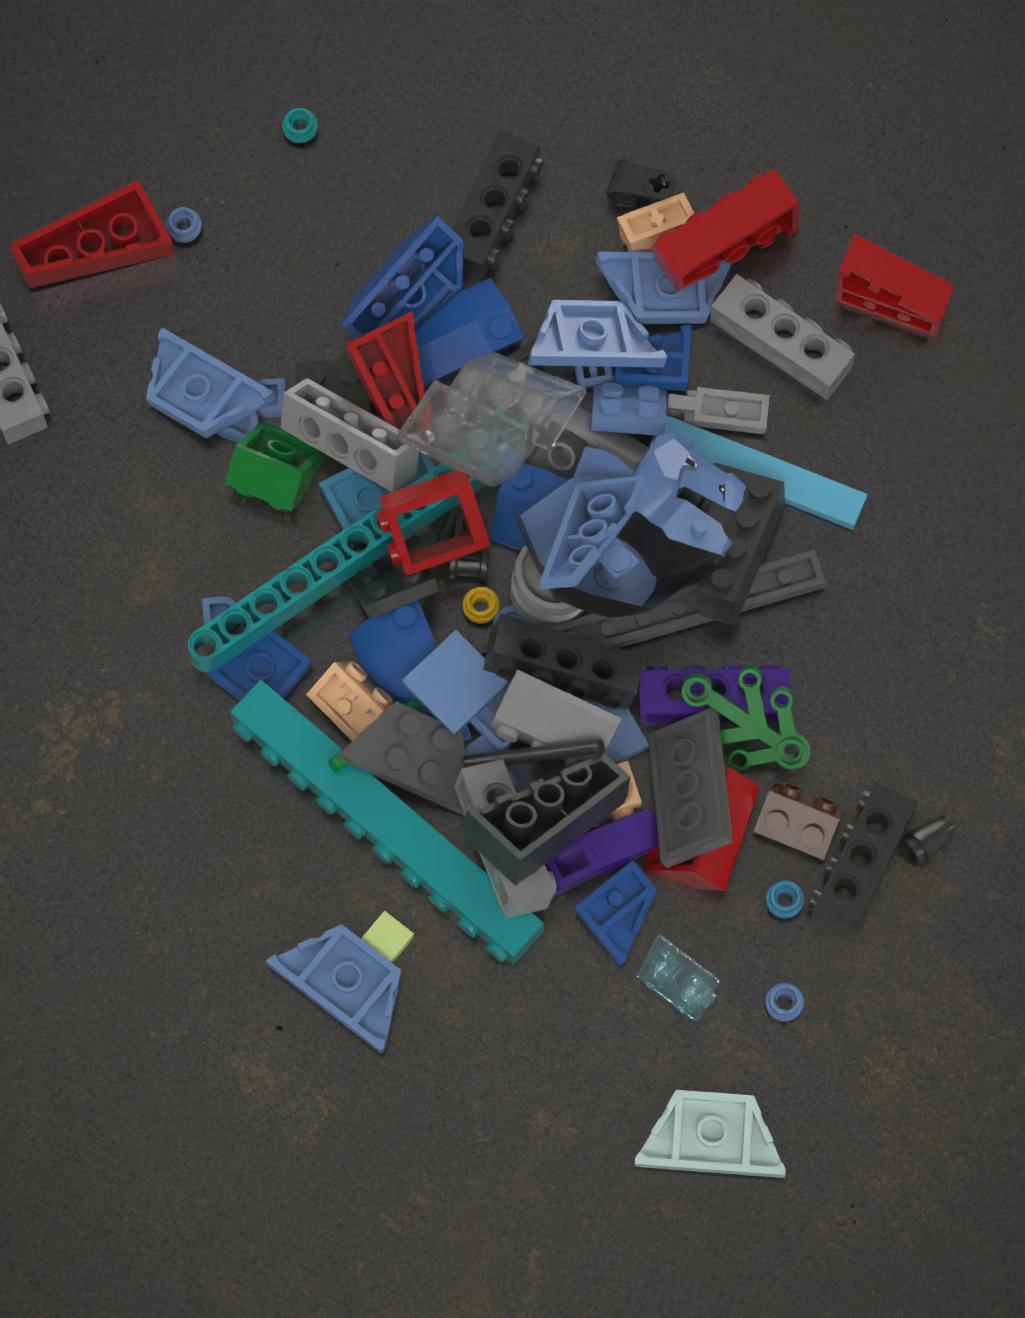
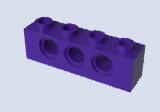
[639,664,790,725]

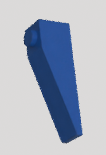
[415,278,525,388]
[490,460,568,551]
[348,600,473,744]

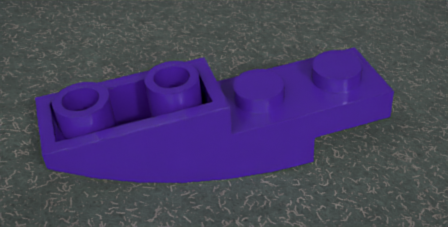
[545,808,659,898]

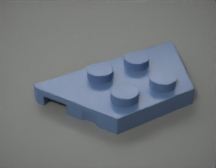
[596,252,731,324]
[528,300,667,367]
[146,328,275,438]
[266,924,402,1054]

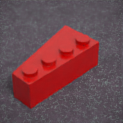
[653,169,799,291]
[9,180,174,288]

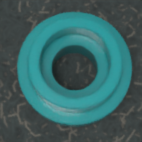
[282,108,318,143]

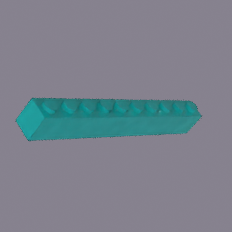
[230,680,544,965]

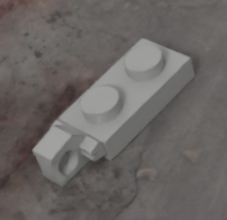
[666,387,770,434]

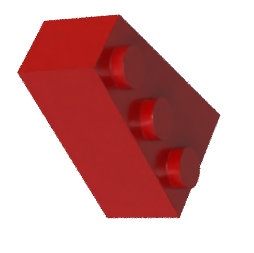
[834,233,954,337]
[344,311,430,436]

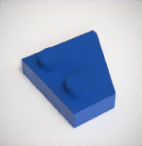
[614,324,692,391]
[573,860,657,966]

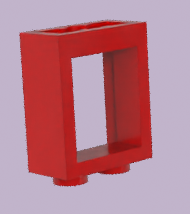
[376,468,491,576]

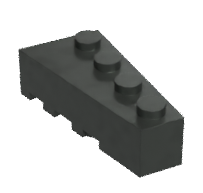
[698,462,785,625]
[462,753,631,886]

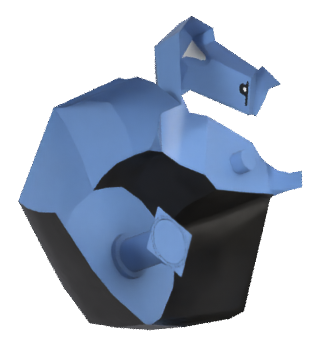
[511,431,746,618]

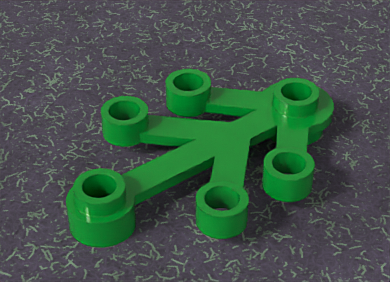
[682,666,811,771]

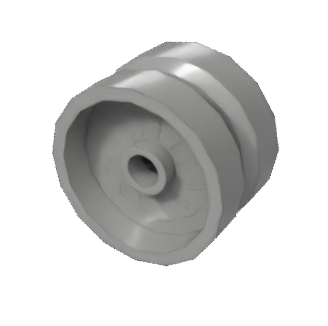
[509,545,584,627]

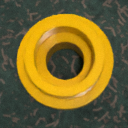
[462,587,500,624]

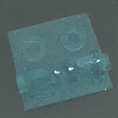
[637,934,721,1023]

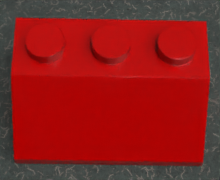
[642,767,760,891]

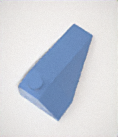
[539,475,647,590]

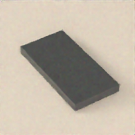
[648,707,733,868]

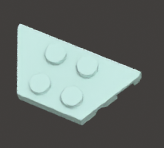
[635,1090,786,1178]

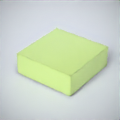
[361,911,415,963]

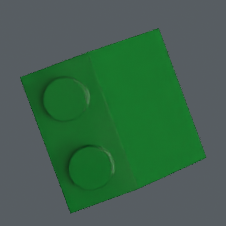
[225,421,326,511]

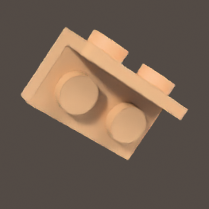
[306,661,393,741]

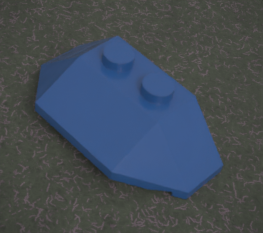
[340,215,463,339]

